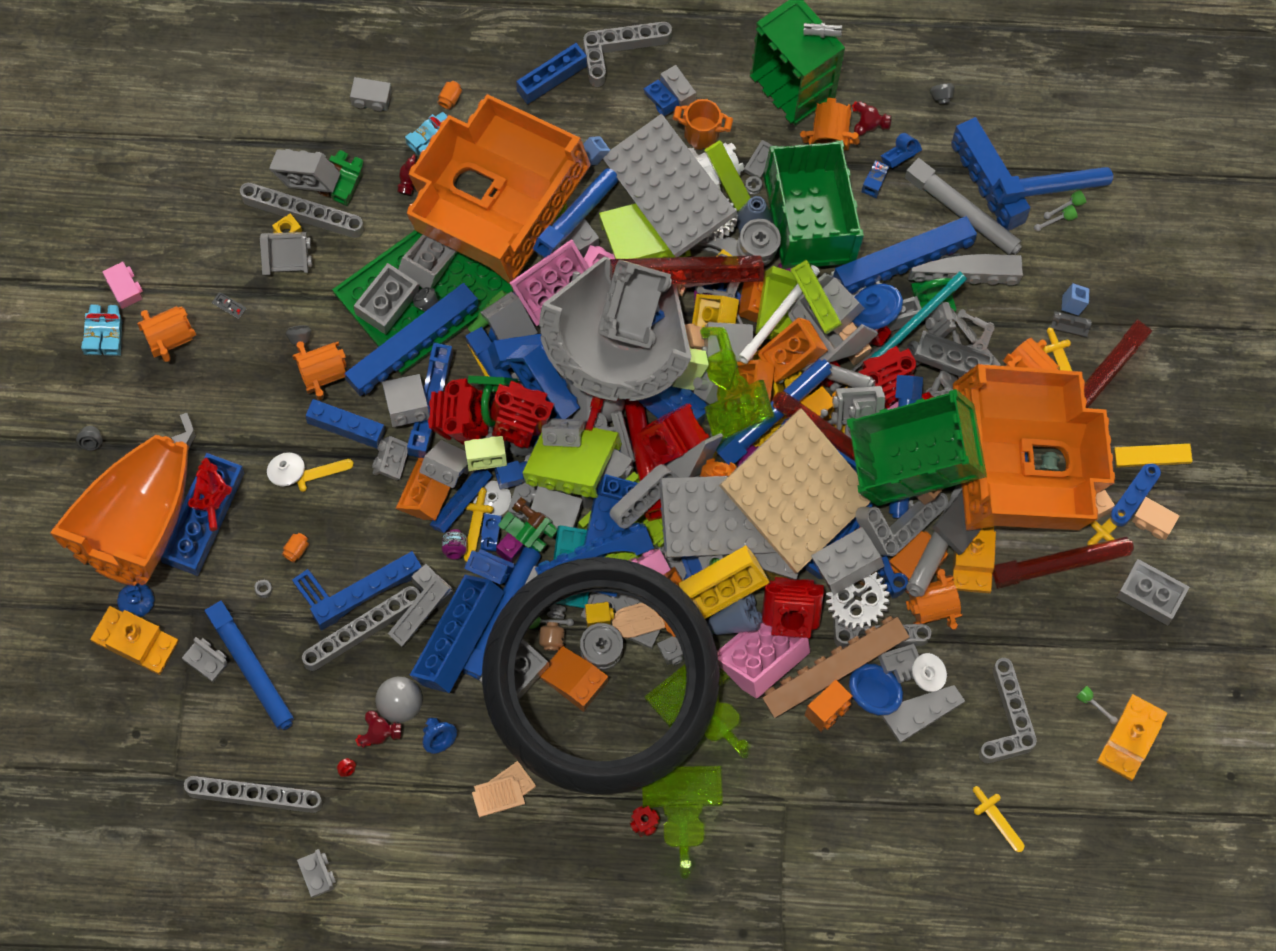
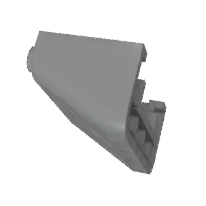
[598,260,672,349]

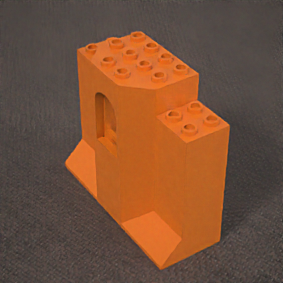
[406,94,591,284]
[953,364,1115,530]

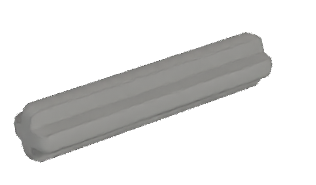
[611,410,635,462]

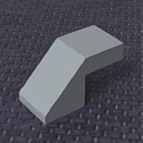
[172,413,196,450]

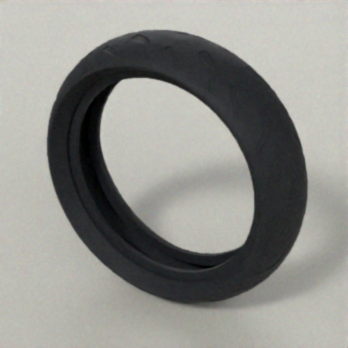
[482,557,719,795]

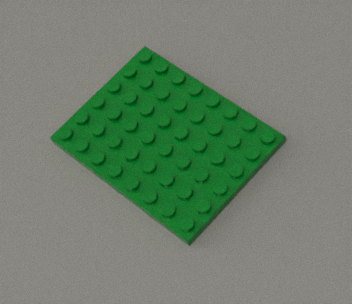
[332,230,514,375]

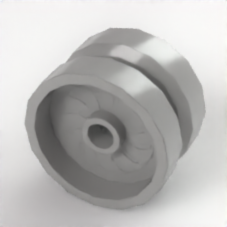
[736,219,781,267]
[580,623,623,671]

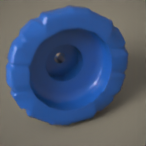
[117,583,154,617]
[422,717,457,754]

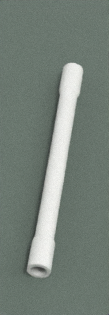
[738,265,820,364]

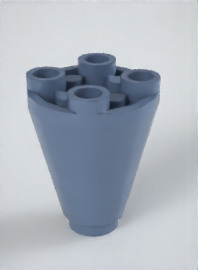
[736,196,773,233]
[706,594,762,635]

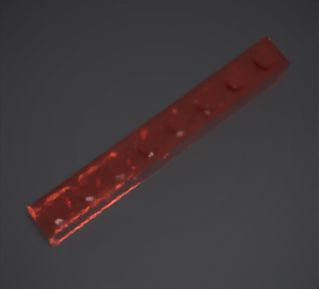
[610,255,764,284]

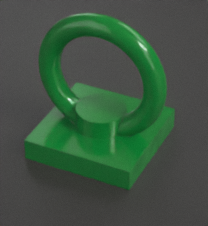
[911,278,957,313]
[468,375,518,427]

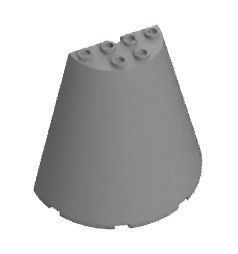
[539,256,691,401]

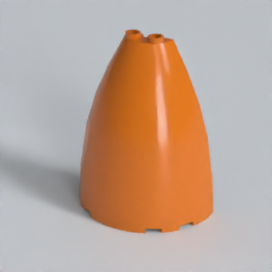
[50,435,189,586]

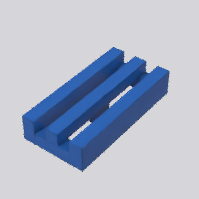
[292,569,329,607]

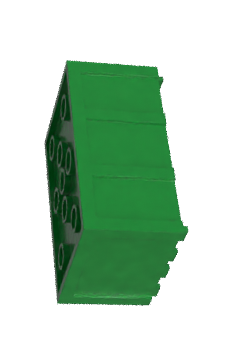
[750,0,845,126]
[763,140,864,269]
[847,389,987,506]

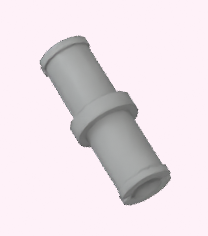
[803,23,842,38]

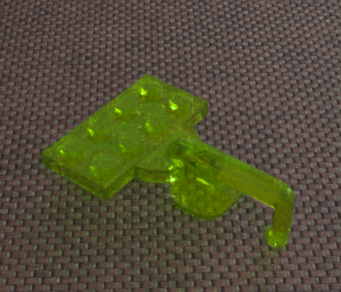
[700,327,774,443]
[644,664,749,759]
[642,766,722,879]

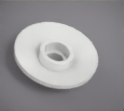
[267,453,305,486]
[473,481,511,516]
[912,653,947,692]

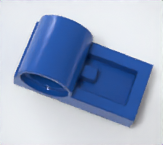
[643,79,679,117]
[881,133,922,168]
[877,556,908,599]

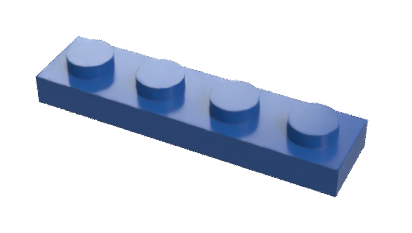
[429,469,492,533]

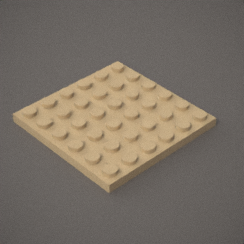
[719,408,871,573]

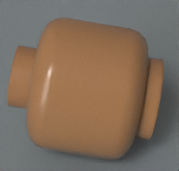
[539,622,565,651]

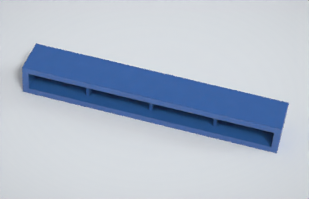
[833,216,977,294]
[345,283,478,396]

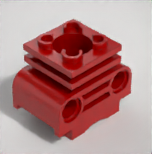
[858,346,916,409]
[428,378,490,446]
[490,381,554,448]
[636,403,709,466]
[762,577,824,638]

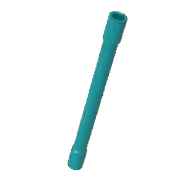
[868,271,967,359]

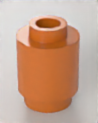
[437,81,462,110]
[282,533,309,563]

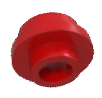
[337,758,356,777]

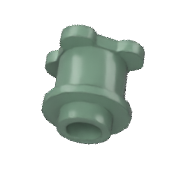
[1039,452,1060,471]

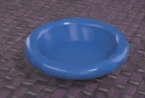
[852,284,903,330]
[849,664,903,715]

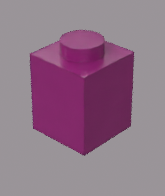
[496,533,524,563]

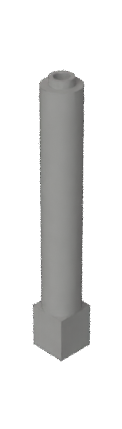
[905,158,1022,255]
[906,484,962,597]

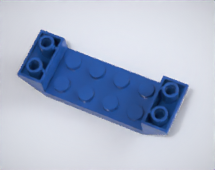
[584,474,638,597]

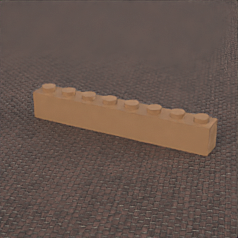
[761,616,909,718]

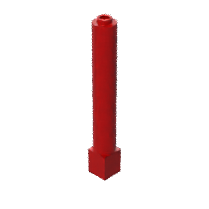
[625,399,662,521]

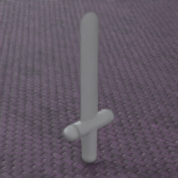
[830,346,882,392]

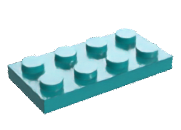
[553,525,589,609]

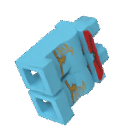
[405,112,447,156]
[81,305,122,356]

